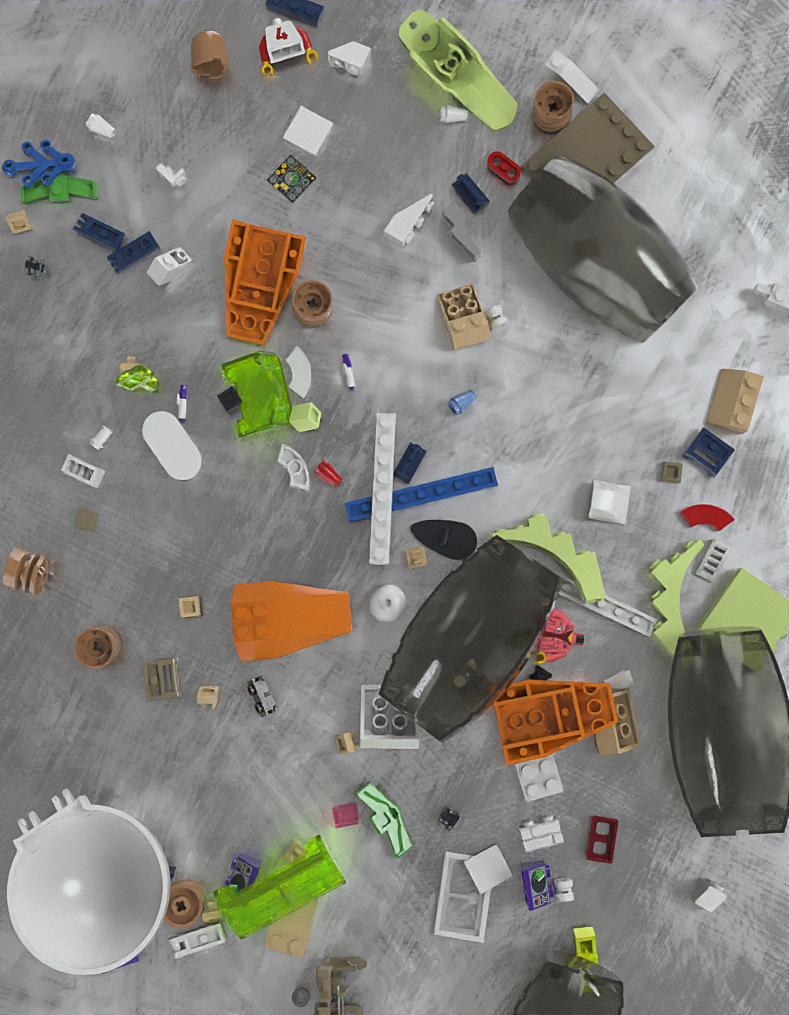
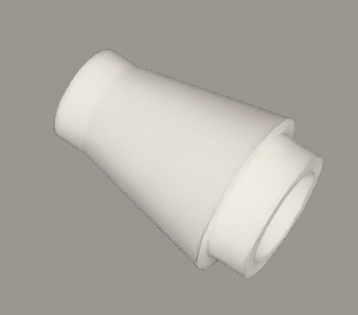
[439,104,468,124]
[86,114,116,139]
[604,670,634,690]

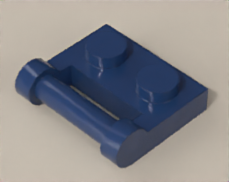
[683,427,735,478]

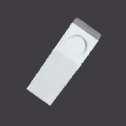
[542,50,599,105]

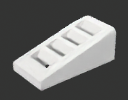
[61,454,105,488]
[695,539,732,582]

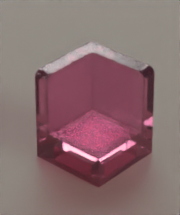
[332,802,359,828]

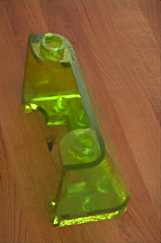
[221,351,292,438]

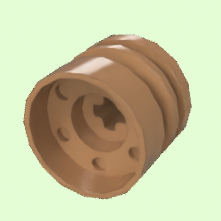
[533,81,574,132]
[292,280,333,327]
[2,548,50,595]
[74,625,121,669]

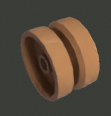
[164,879,207,928]

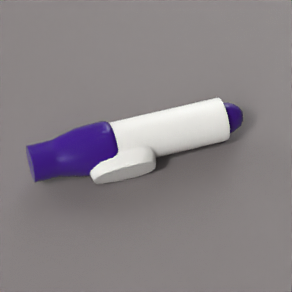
[342,354,355,391]
[177,385,187,422]

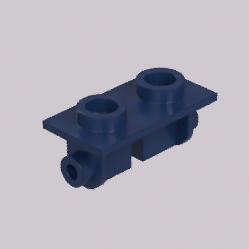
[452,173,490,213]
[393,442,427,484]

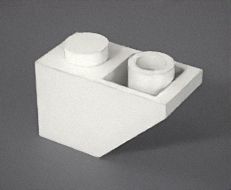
[327,41,371,76]
[146,247,192,286]
[690,878,727,913]

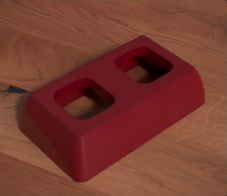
[587,816,619,864]

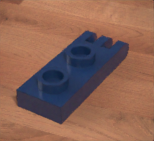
[73,213,126,251]
[107,231,160,274]

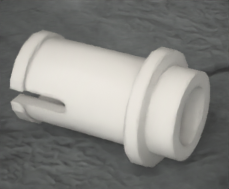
[89,425,113,450]

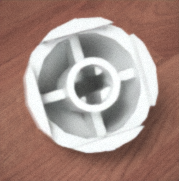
[369,584,407,622]

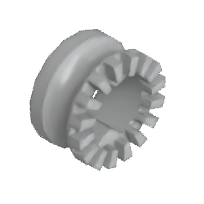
[292,987,310,1008]

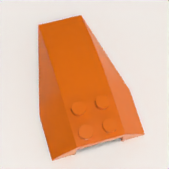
[224,219,307,345]
[231,581,353,661]
[490,679,619,765]

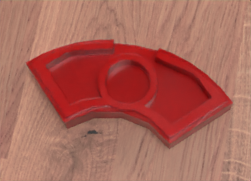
[680,504,735,531]

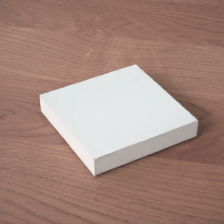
[283,106,334,157]

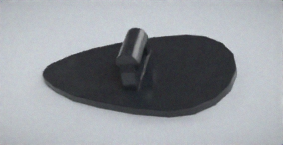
[410,520,477,560]

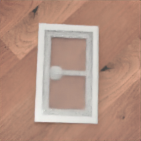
[433,851,491,943]

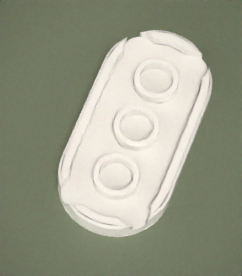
[142,411,202,480]

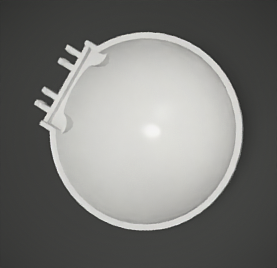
[7,788,171,975]

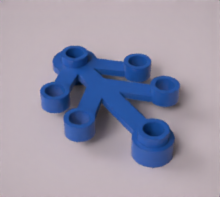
[2,140,75,188]

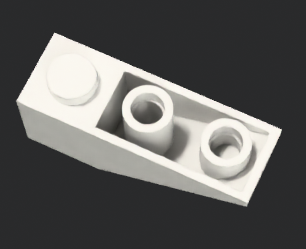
[384,194,434,248]

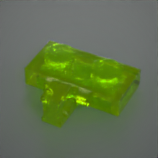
[116,365,157,392]

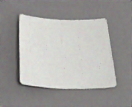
[464,845,513,894]

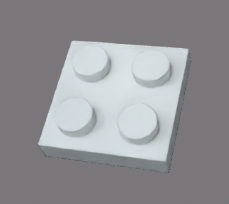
[515,754,564,802]

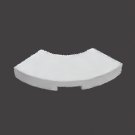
[285,346,312,399]
[277,444,310,491]

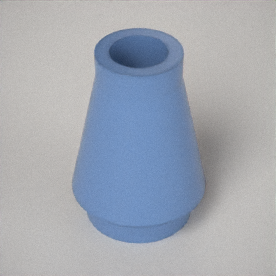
[448,389,477,415]

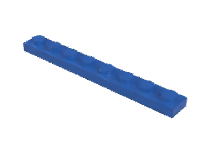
[345,467,498,522]

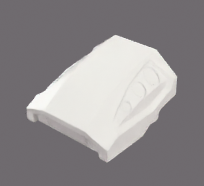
[588,480,630,524]

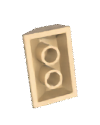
[706,369,764,434]
[595,689,641,756]

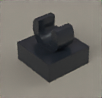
[217,386,243,413]

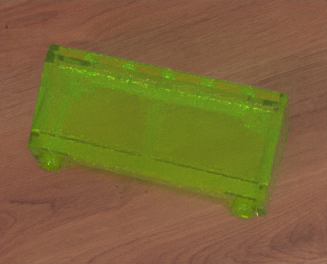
[213,834,347,940]

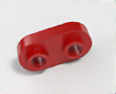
[487,151,521,183]

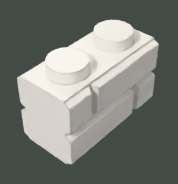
[519,815,564,852]

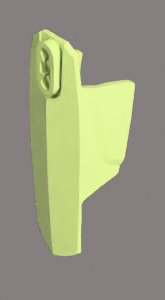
[399,10,518,130]

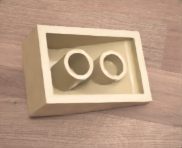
[265,885,319,958]

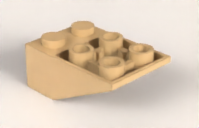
[437,284,491,350]

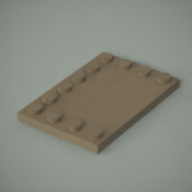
[521,92,655,222]

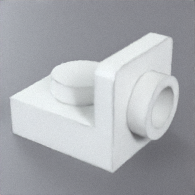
[156,163,187,189]

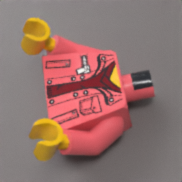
[533,603,584,664]

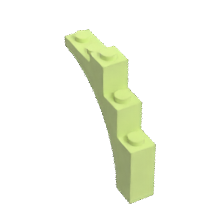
[491,514,606,604]
[648,539,705,668]

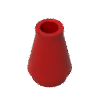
[314,460,342,488]

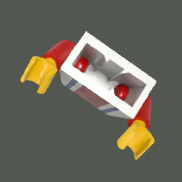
[259,18,318,77]

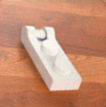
[168,921,226,959]

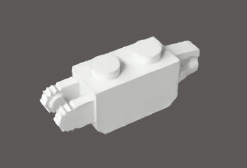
[753,283,789,316]

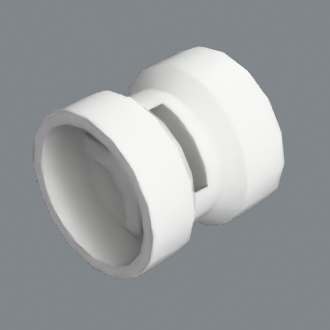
[484,305,508,331]
[553,878,574,902]

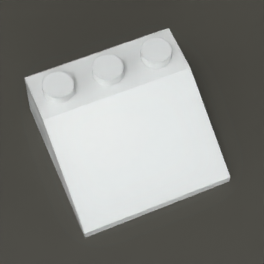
[360,685,419,749]

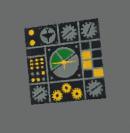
[267,154,317,203]

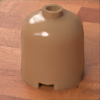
[191,30,229,80]

